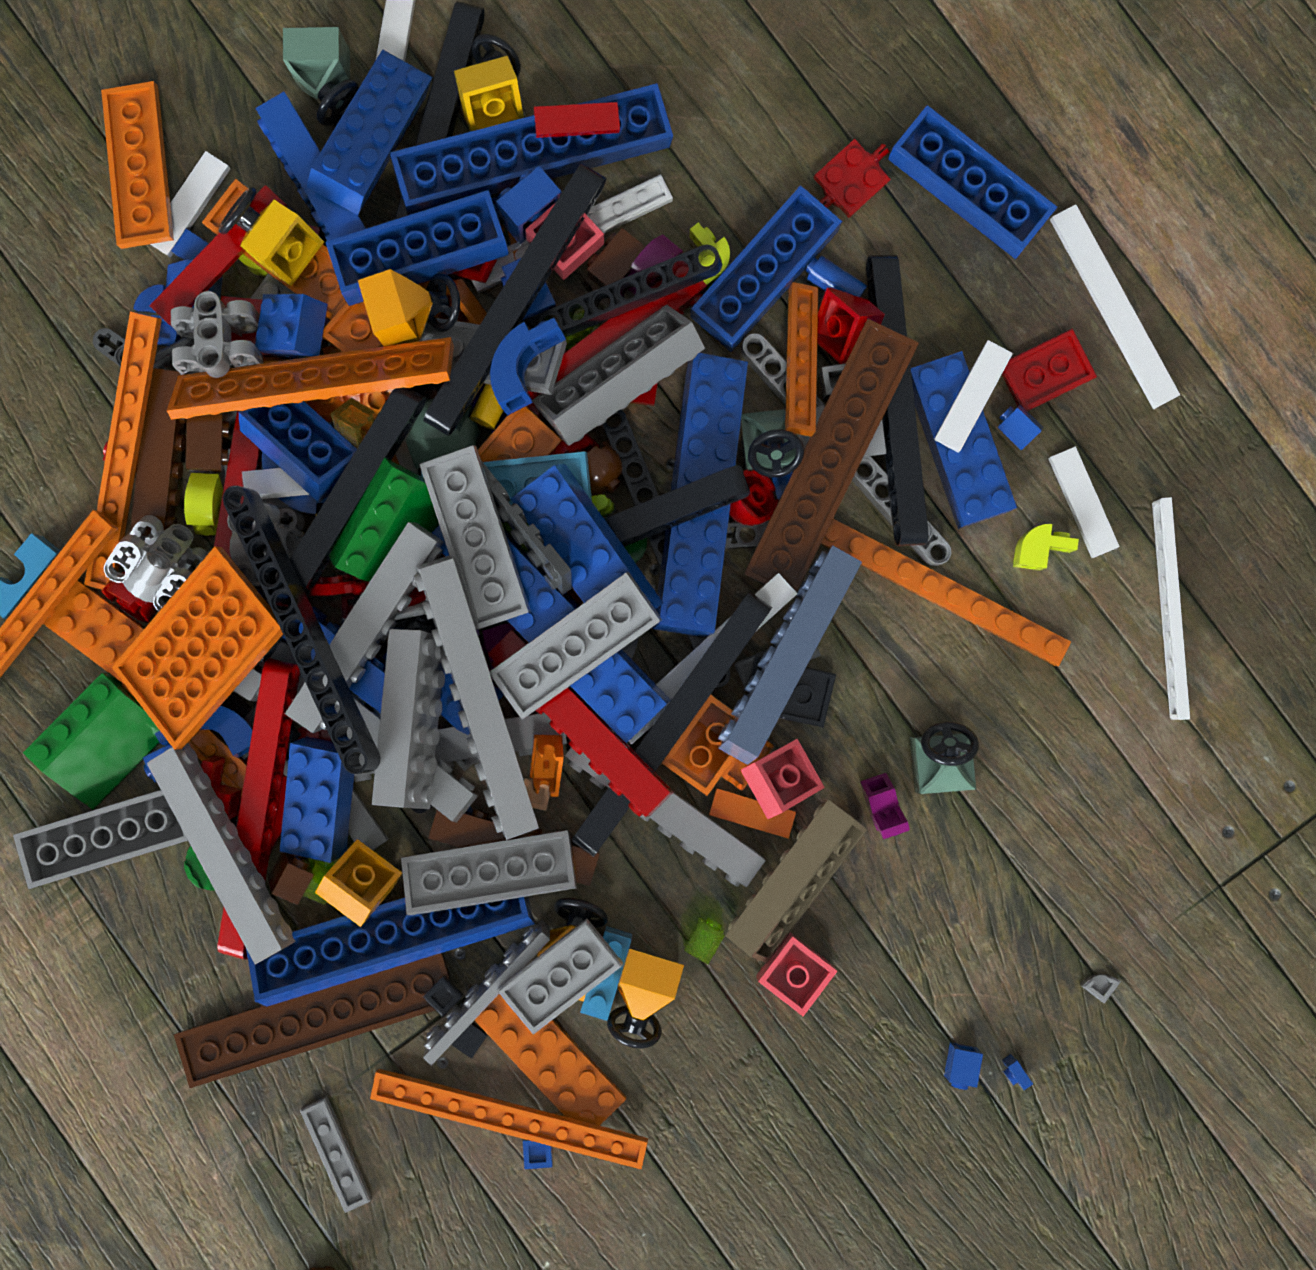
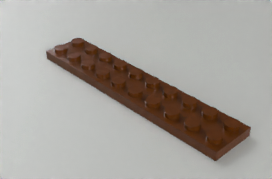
[744,319,919,598]
[174,953,457,1088]

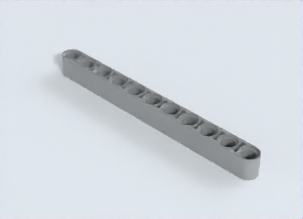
[741,333,952,567]

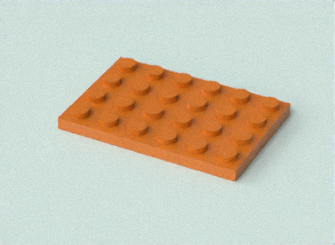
[112,546,283,750]

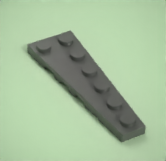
[481,461,572,595]

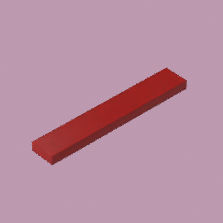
[150,185,288,327]

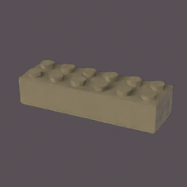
[726,799,867,963]

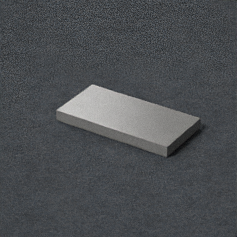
[497,919,623,1035]

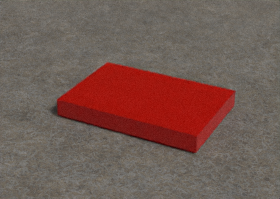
[1002,328,1097,412]

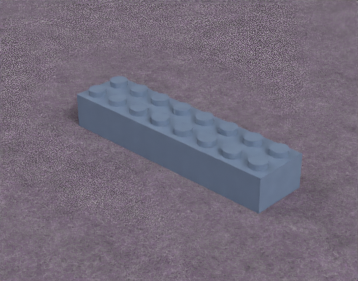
[718,545,862,765]

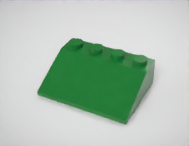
[329,457,439,582]
[23,673,160,810]

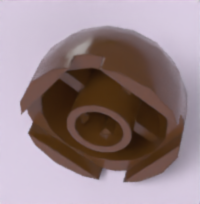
[587,441,623,496]

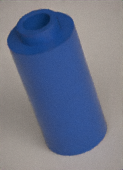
[805,256,867,297]

